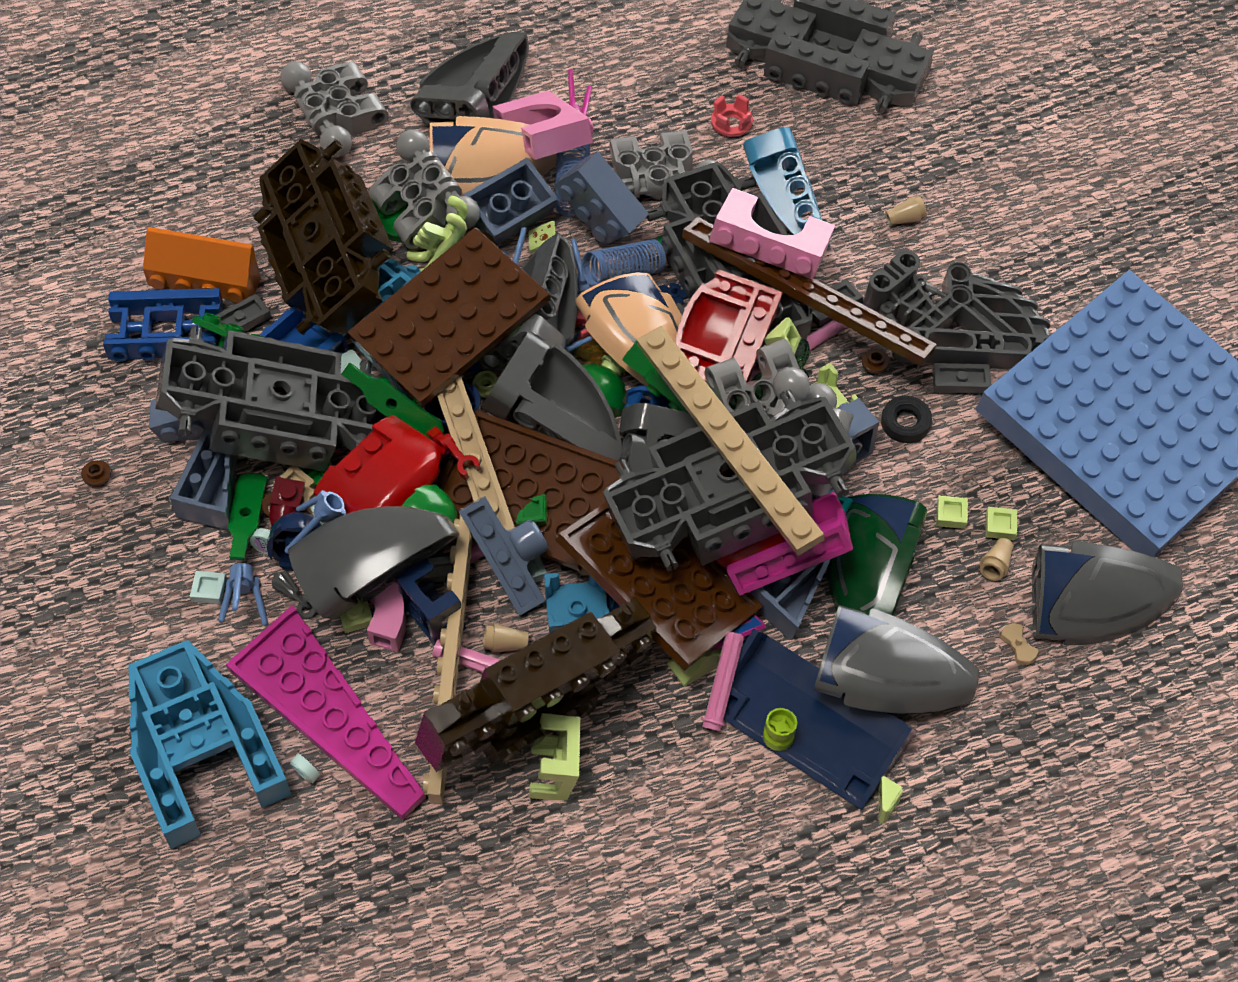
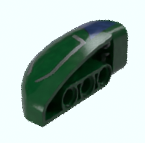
[827,494,927,616]

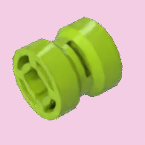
[763,708,797,751]

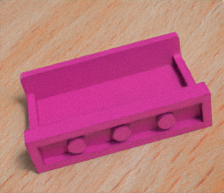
[727,492,853,596]

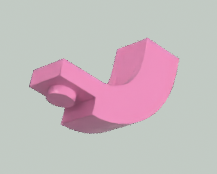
[355,582,406,652]

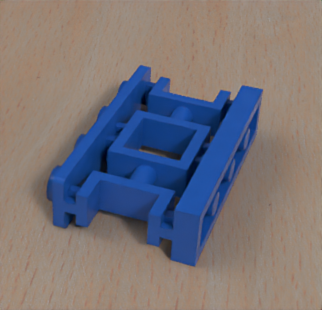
[103,288,224,361]

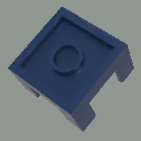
[395,558,466,646]

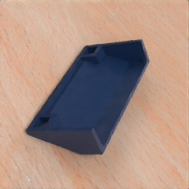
[705,629,917,810]

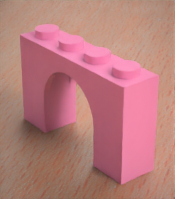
[492,91,594,160]
[709,188,835,280]

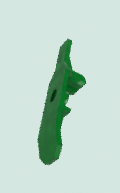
[341,363,444,440]
[228,473,268,560]

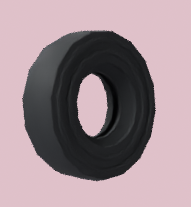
[881,395,932,443]

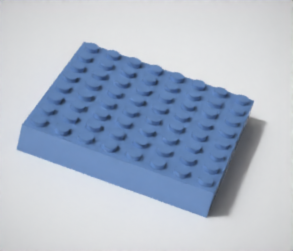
[975,270,1238,558]

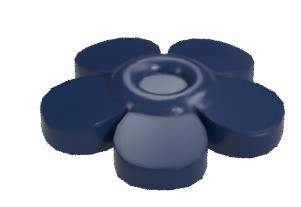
[659,283,688,305]

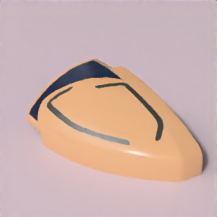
[430,116,557,196]
[575,273,682,386]

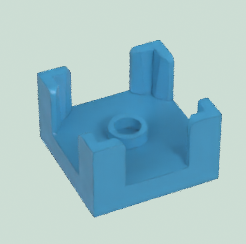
[544,573,609,634]

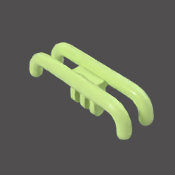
[406,196,469,271]

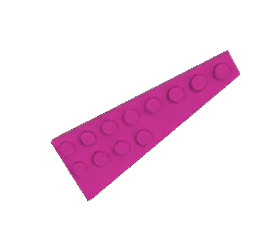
[226,605,425,820]

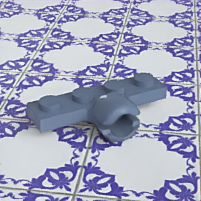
[459,496,548,616]

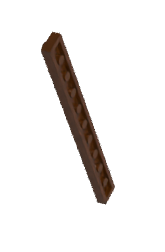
[682,217,937,366]

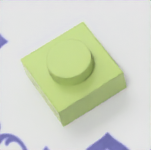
[936,495,968,529]
[986,507,1017,540]
[340,597,372,633]

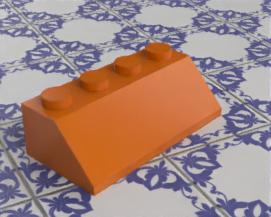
[143,227,261,303]

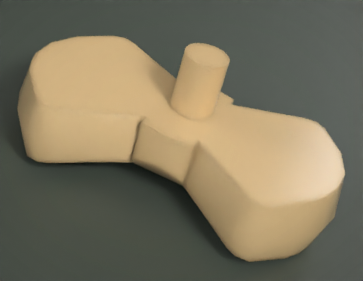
[1000,623,1039,665]

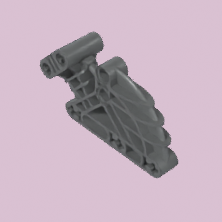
[862,251,1051,369]

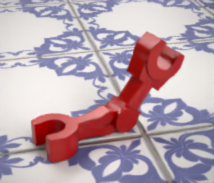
[425,426,481,480]

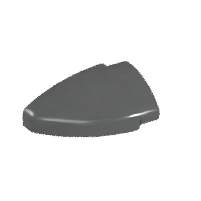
[288,506,460,620]

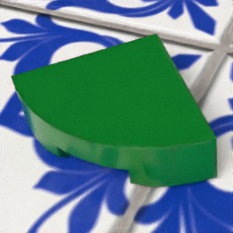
[516,494,547,526]

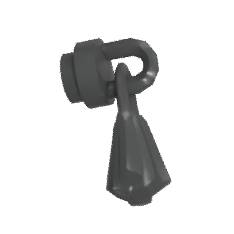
[271,571,316,619]

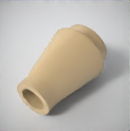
[885,196,927,226]
[980,538,1014,581]
[483,623,529,653]

